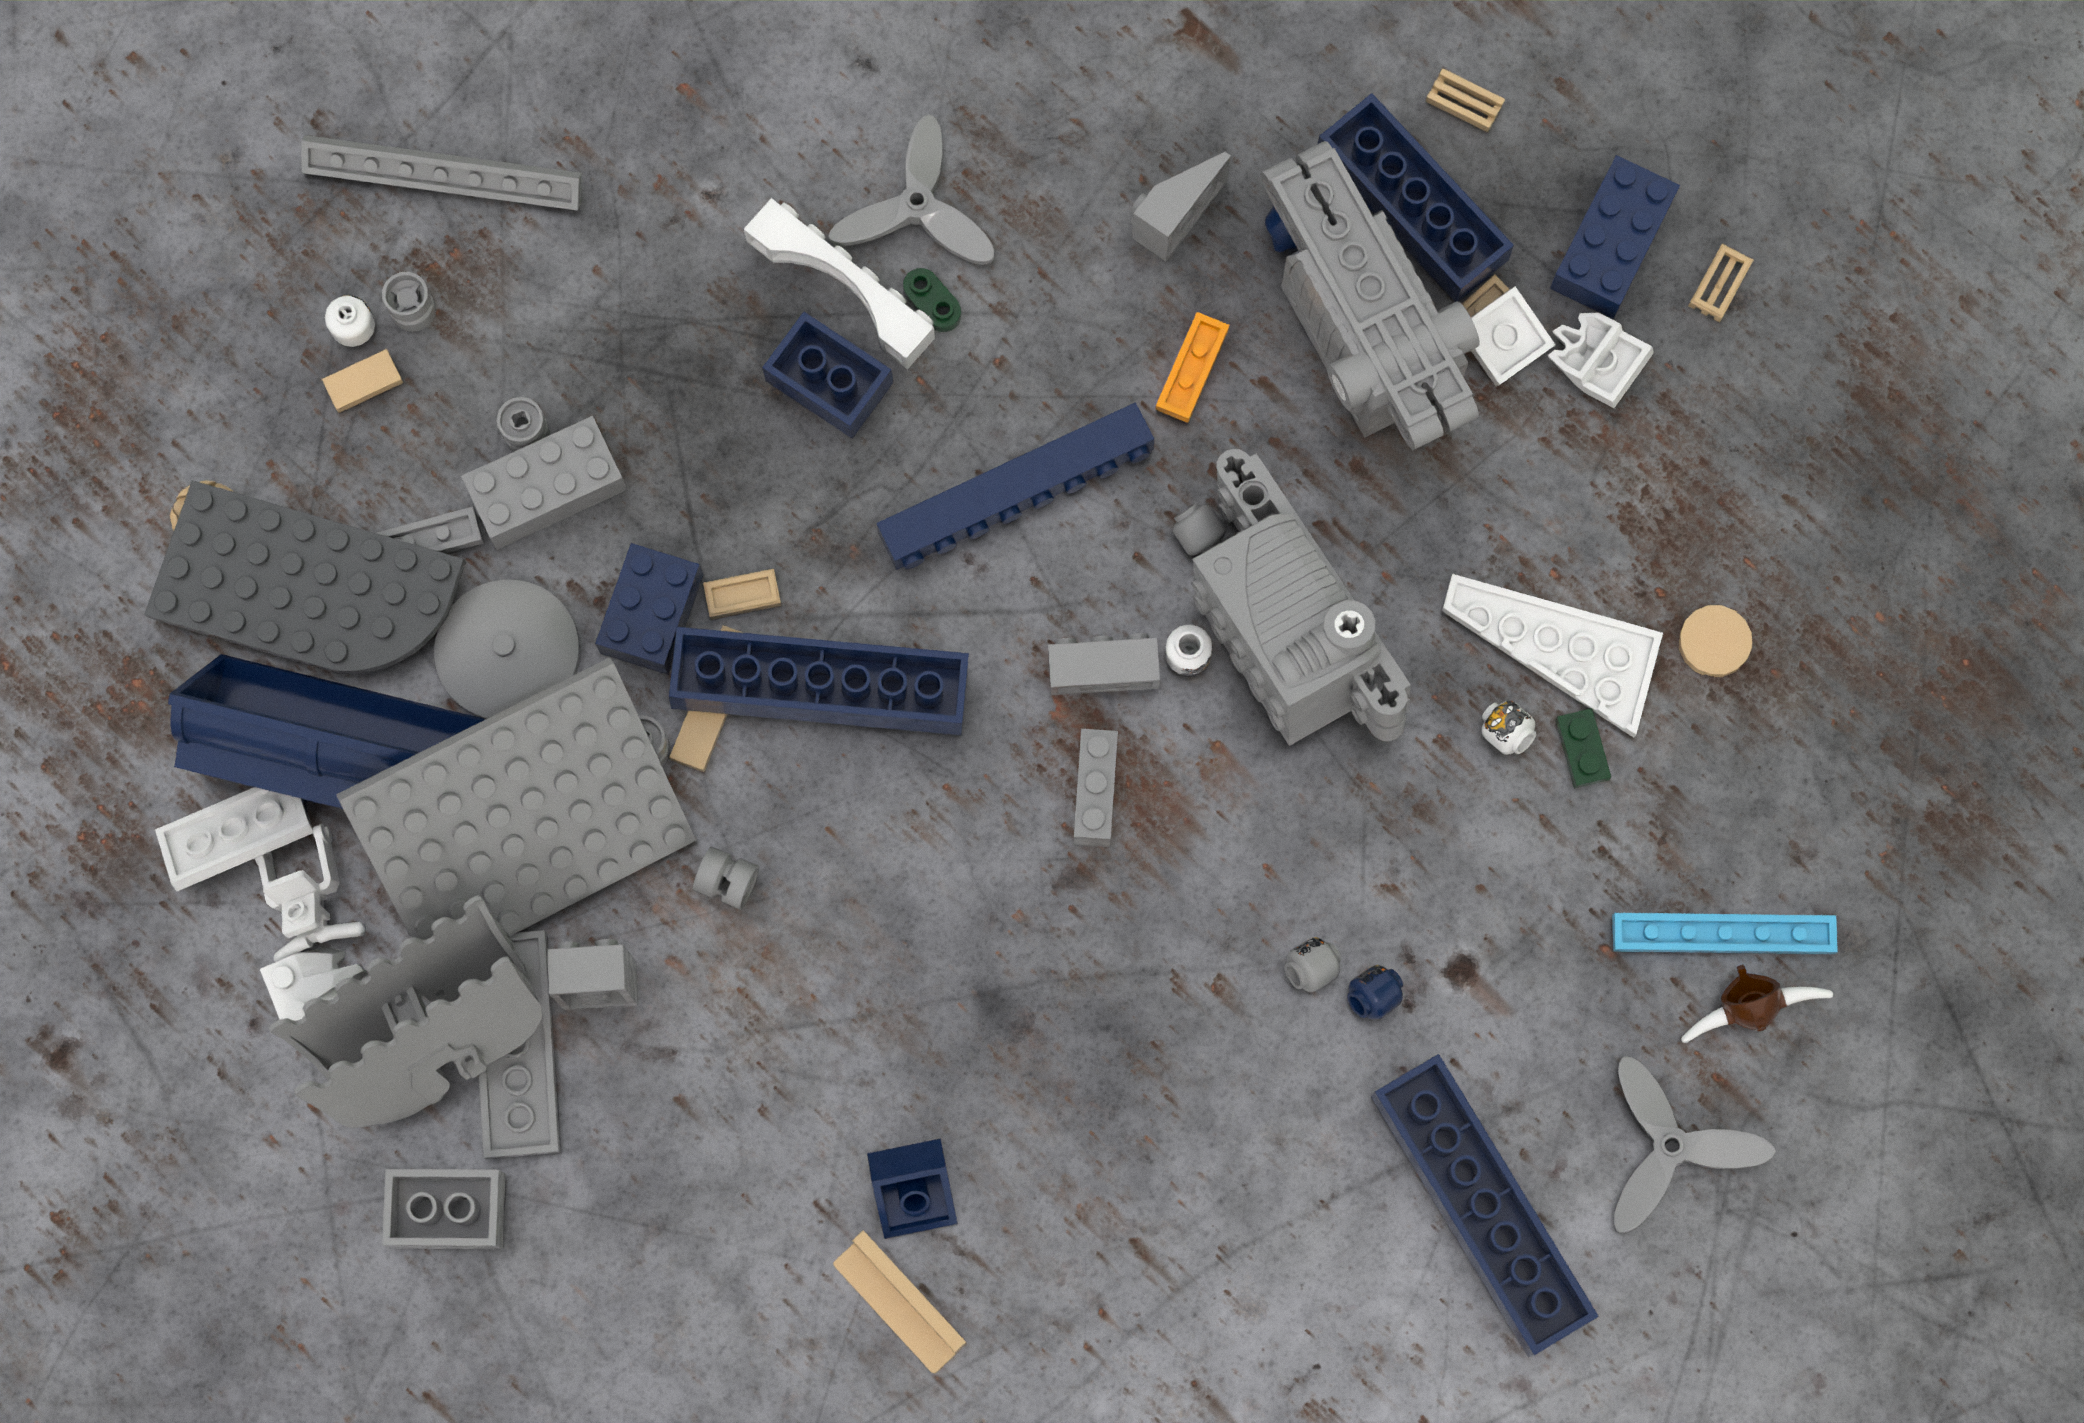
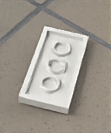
[155,787,313,892]

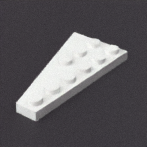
[1442,574,1663,738]

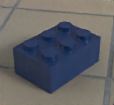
[762,312,893,439]
[595,543,704,675]

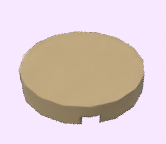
[1679,605,1752,677]

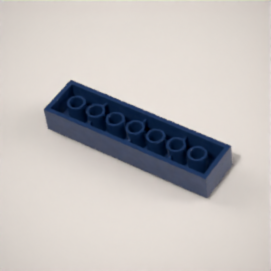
[669,627,969,735]
[1371,1054,1599,1358]

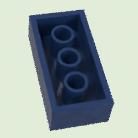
[1550,155,1680,319]

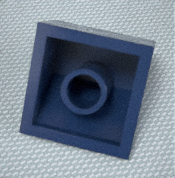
[867,1138,958,1239]

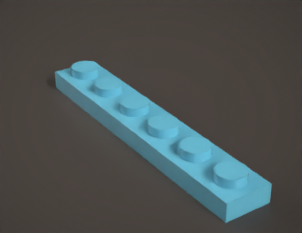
[1612,913,1838,954]

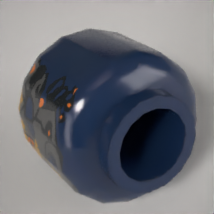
[1347,965,1403,1020]

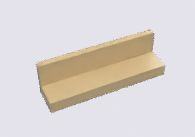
[833,1230,967,1374]

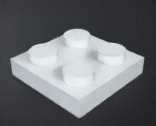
[1471,286,1555,386]

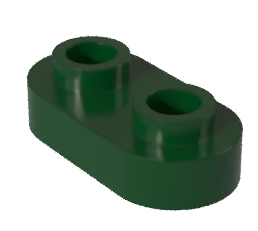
[903,268,961,332]

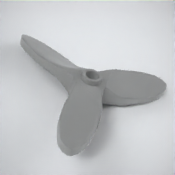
[828,114,994,265]
[1614,1056,1775,1233]

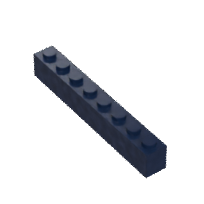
[876,402,1155,570]

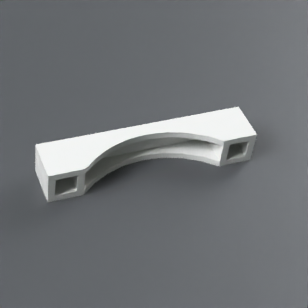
[744,198,935,370]

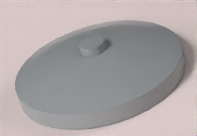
[434,579,581,719]

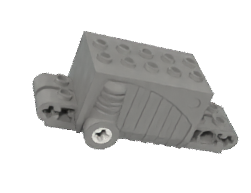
[1260,141,1480,450]
[1191,449,1411,746]

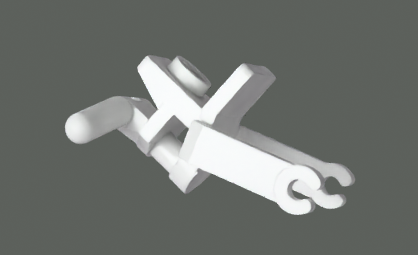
[254,824,366,962]

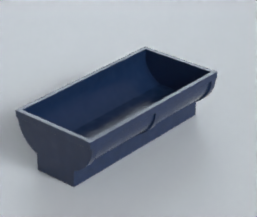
[168,654,486,809]

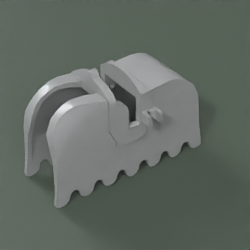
[269,895,542,1128]

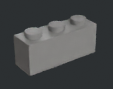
[1048,633,1160,695]
[1073,729,1118,847]

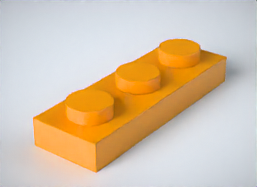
[1155,312,1230,423]

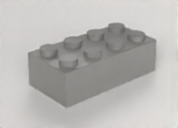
[461,416,627,550]

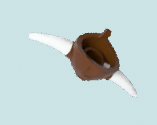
[1681,965,1833,1043]

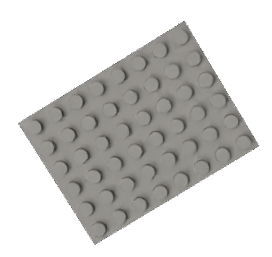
[336,657,696,940]

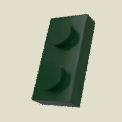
[1555,708,1612,789]

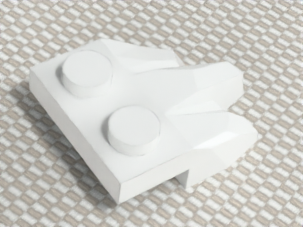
[1548,312,1654,408]
[260,948,369,1021]

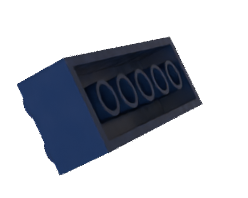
[1318,93,1514,302]

